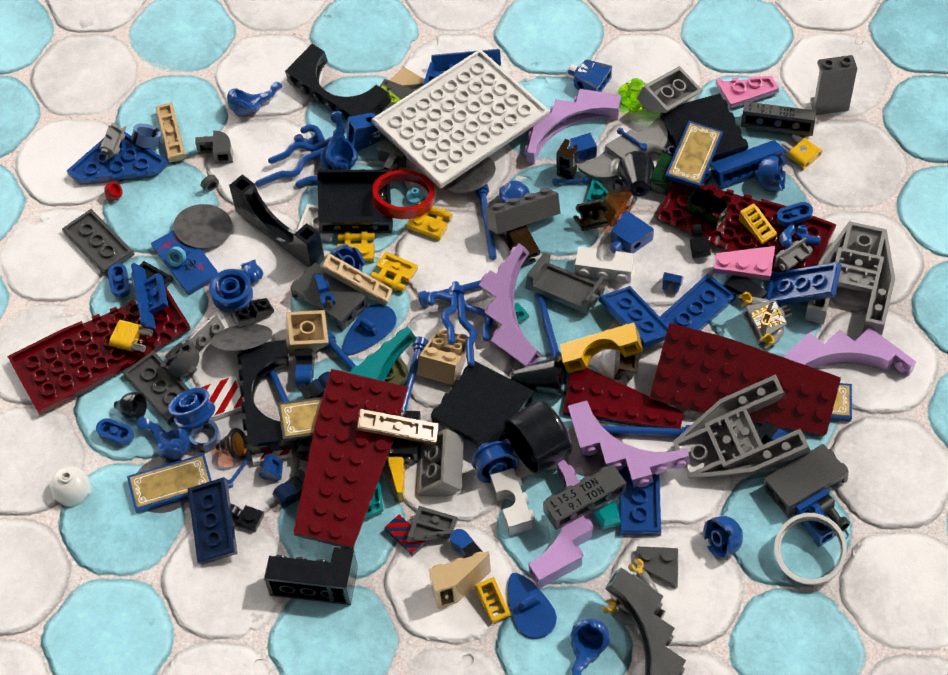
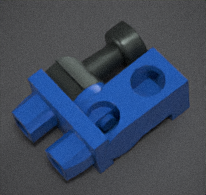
[794,488,850,548]

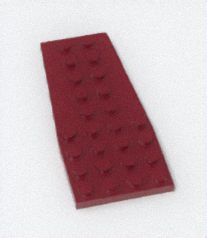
[656,182,837,272]
[7,287,191,416]
[649,323,841,435]
[294,369,408,547]

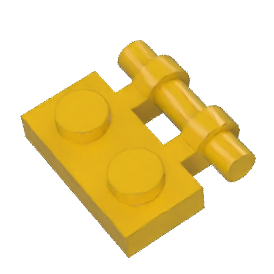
[407,202,453,241]
[337,231,375,263]
[370,252,418,292]

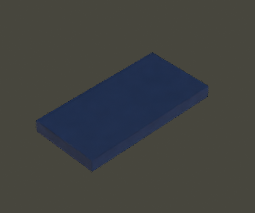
[187,477,238,565]

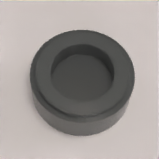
[200,175,219,192]

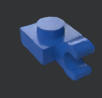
[314,273,336,308]

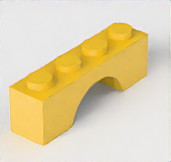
[560,323,643,373]

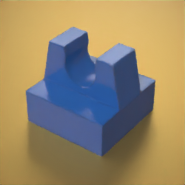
[662,272,684,293]
[259,454,283,481]

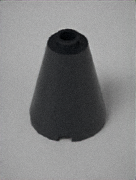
[617,151,654,197]
[511,356,566,395]

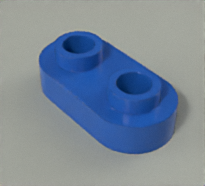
[776,202,813,227]
[108,263,130,298]
[96,418,134,445]

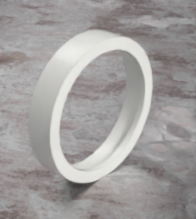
[774,513,847,585]

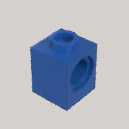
[568,133,597,163]

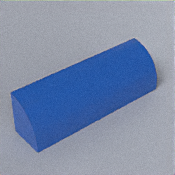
[710,140,786,188]

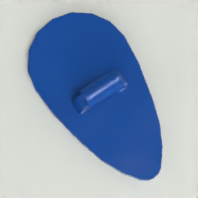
[343,304,397,355]
[508,573,557,639]

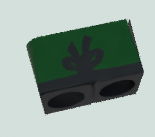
[649,152,674,196]
[687,188,728,228]

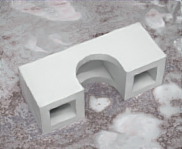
[575,246,634,283]
[490,468,535,536]

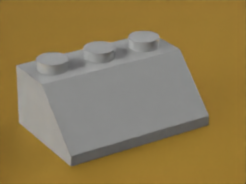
[636,66,703,113]
[416,429,464,496]

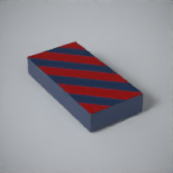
[384,514,428,556]

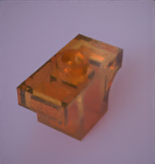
[605,189,634,227]

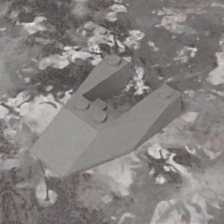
[805,221,895,336]
[673,374,811,479]

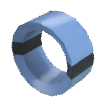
[131,124,162,149]
[188,419,221,452]

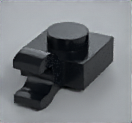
[690,224,711,259]
[231,504,264,532]

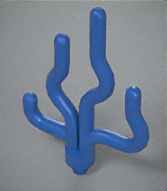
[255,124,332,188]
[427,281,493,367]

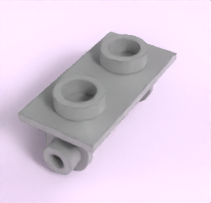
[100,123,126,160]
[774,237,813,271]
[187,314,225,352]

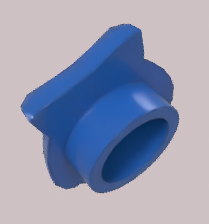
[240,259,263,283]

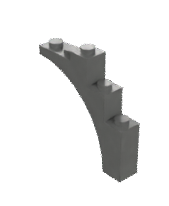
[605,567,686,675]

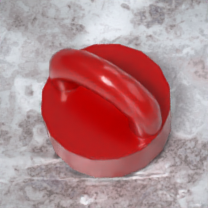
[104,181,123,201]

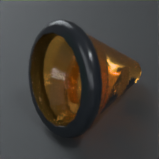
[214,428,248,461]

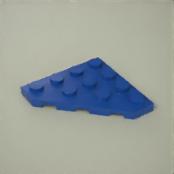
[66,132,168,183]

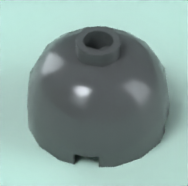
[161,340,199,378]

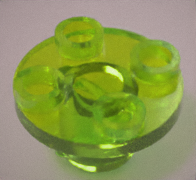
[618,78,646,113]

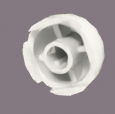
[50,466,92,507]

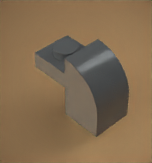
[195,130,233,164]
[377,136,406,171]

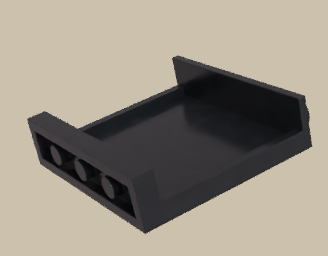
[660,93,748,159]
[317,169,393,233]
[431,361,534,445]

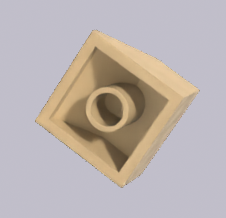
[285,310,329,357]

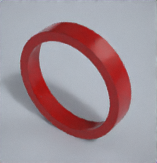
[372,170,435,219]

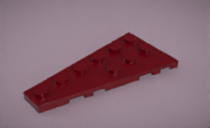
[563,368,683,429]

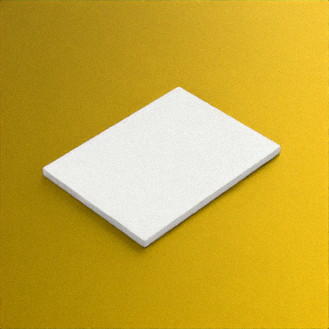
[371,49,550,188]

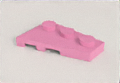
[715,76,779,109]
[713,246,775,280]

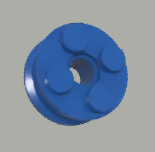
[209,269,253,313]
[168,388,215,429]
[471,441,519,483]

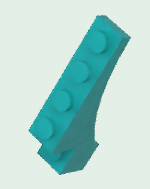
[349,326,417,381]

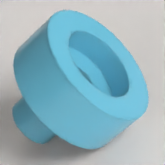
[406,188,425,206]
[166,247,186,267]

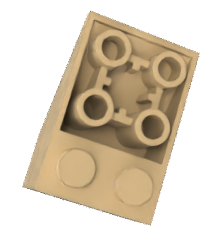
[417,329,468,385]
[428,551,491,609]

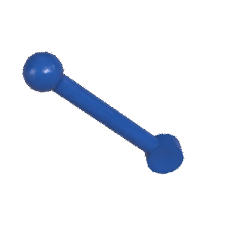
[617,128,647,151]
[552,177,590,185]
[227,454,252,488]

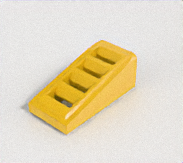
[739,203,777,244]
[387,457,405,502]
[474,577,511,624]

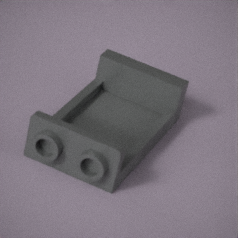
[810,55,858,115]
[525,253,605,314]
[290,263,368,331]
[763,444,849,517]

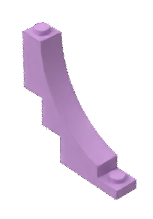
[783,327,916,376]

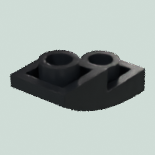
[724,275,768,301]
[231,298,274,327]

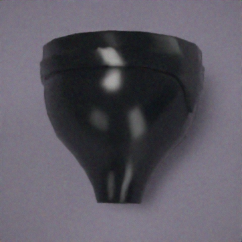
[114,392,147,421]

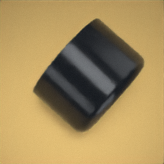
[504,401,572,475]

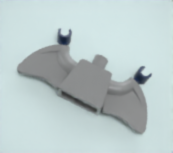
[578,118,677,190]

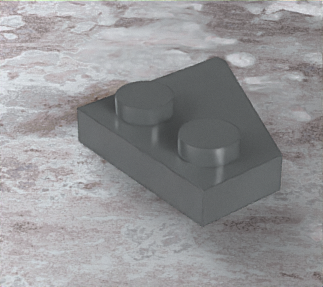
[407,506,458,542]
[636,546,678,588]

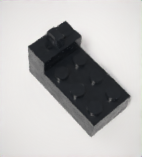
[264,545,358,605]

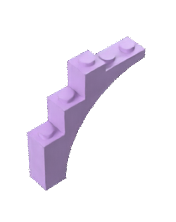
[524,89,621,164]
[479,243,542,366]
[568,401,690,487]
[529,460,603,589]

